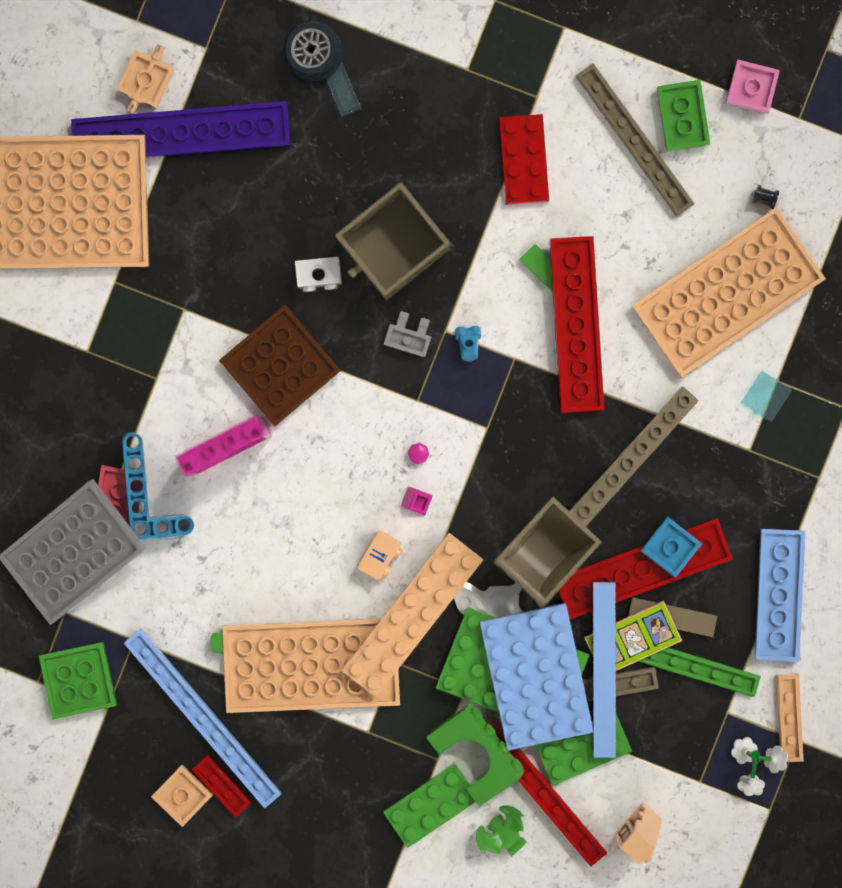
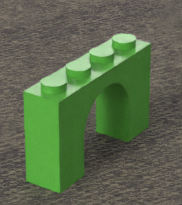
[426,702,524,806]

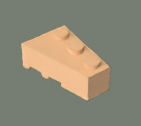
[614,803,662,865]

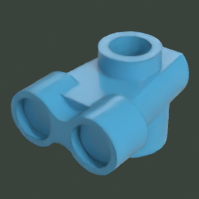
[455,326,481,362]

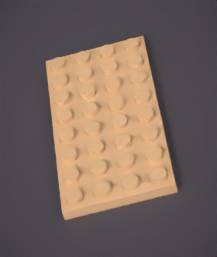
[632,207,825,377]
[222,618,400,713]

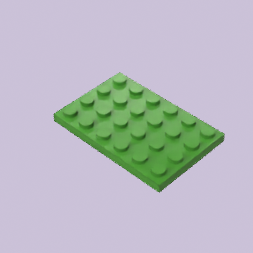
[436,606,589,713]

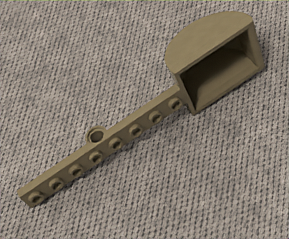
[493,386,699,607]

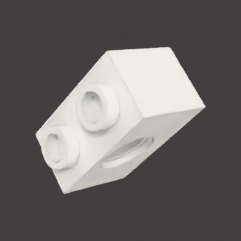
[295,257,342,292]

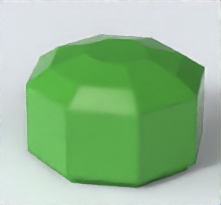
[210,632,224,653]

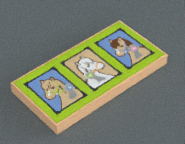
[584,601,682,671]

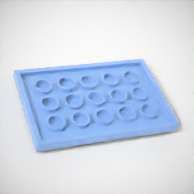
[480,603,594,750]

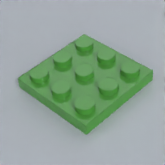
[39,642,117,720]

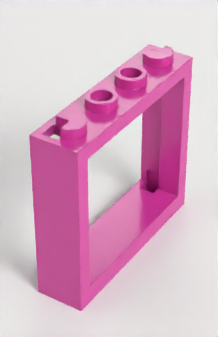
[175,416,272,476]

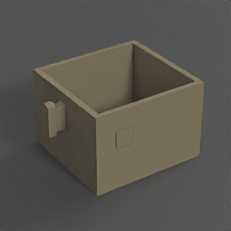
[335,183,450,301]

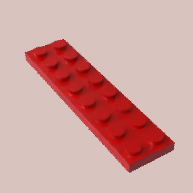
[549,236,605,413]
[558,518,733,620]

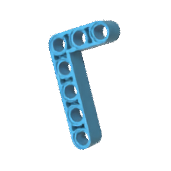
[122,432,194,540]

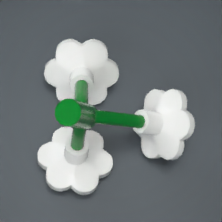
[731,737,788,796]

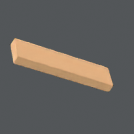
[776,674,804,762]

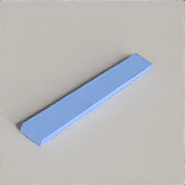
[593,582,616,758]

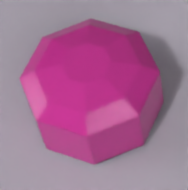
[408,443,429,464]

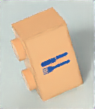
[357,530,403,581]

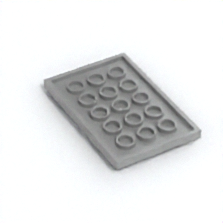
[0,479,147,625]

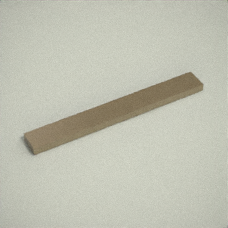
[575,63,695,217]
[486,667,659,718]

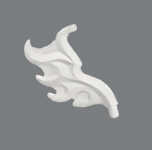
[454,582,523,618]

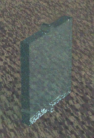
[741,371,792,422]

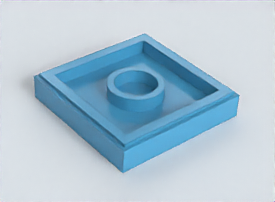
[640,516,702,578]

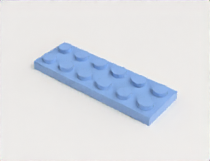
[754,529,805,662]

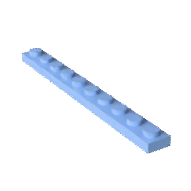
[124,628,282,808]

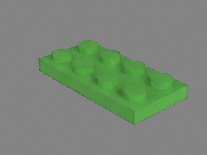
[535,714,632,786]
[383,762,476,848]

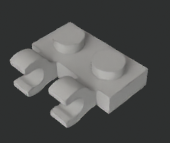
[384,311,431,357]

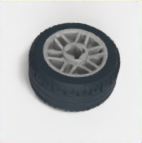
[284,21,343,81]

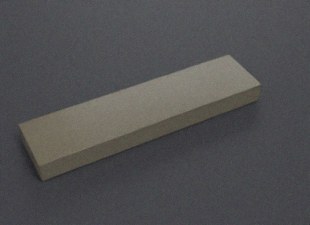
[628,597,717,637]

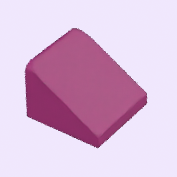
[401,486,433,516]

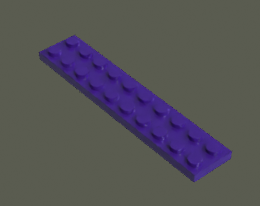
[71,101,291,158]

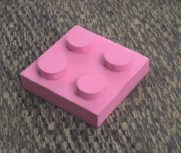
[726,60,780,114]

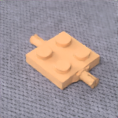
[117,44,175,114]

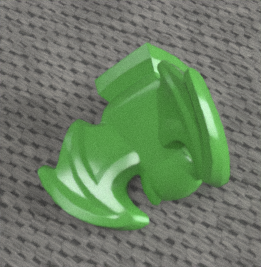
[476,805,527,857]

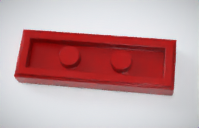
[191,754,252,817]

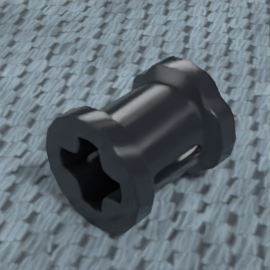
[752,184,779,209]

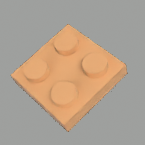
[151,765,213,827]

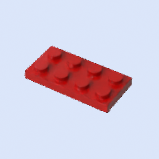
[499,114,549,205]

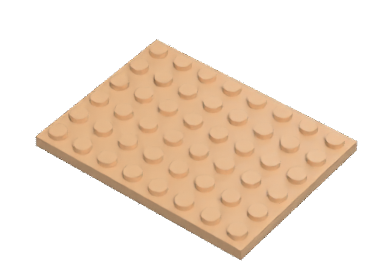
[0,135,149,268]

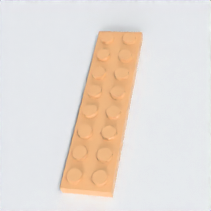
[342,533,483,697]

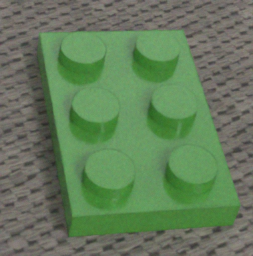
[657,80,710,152]

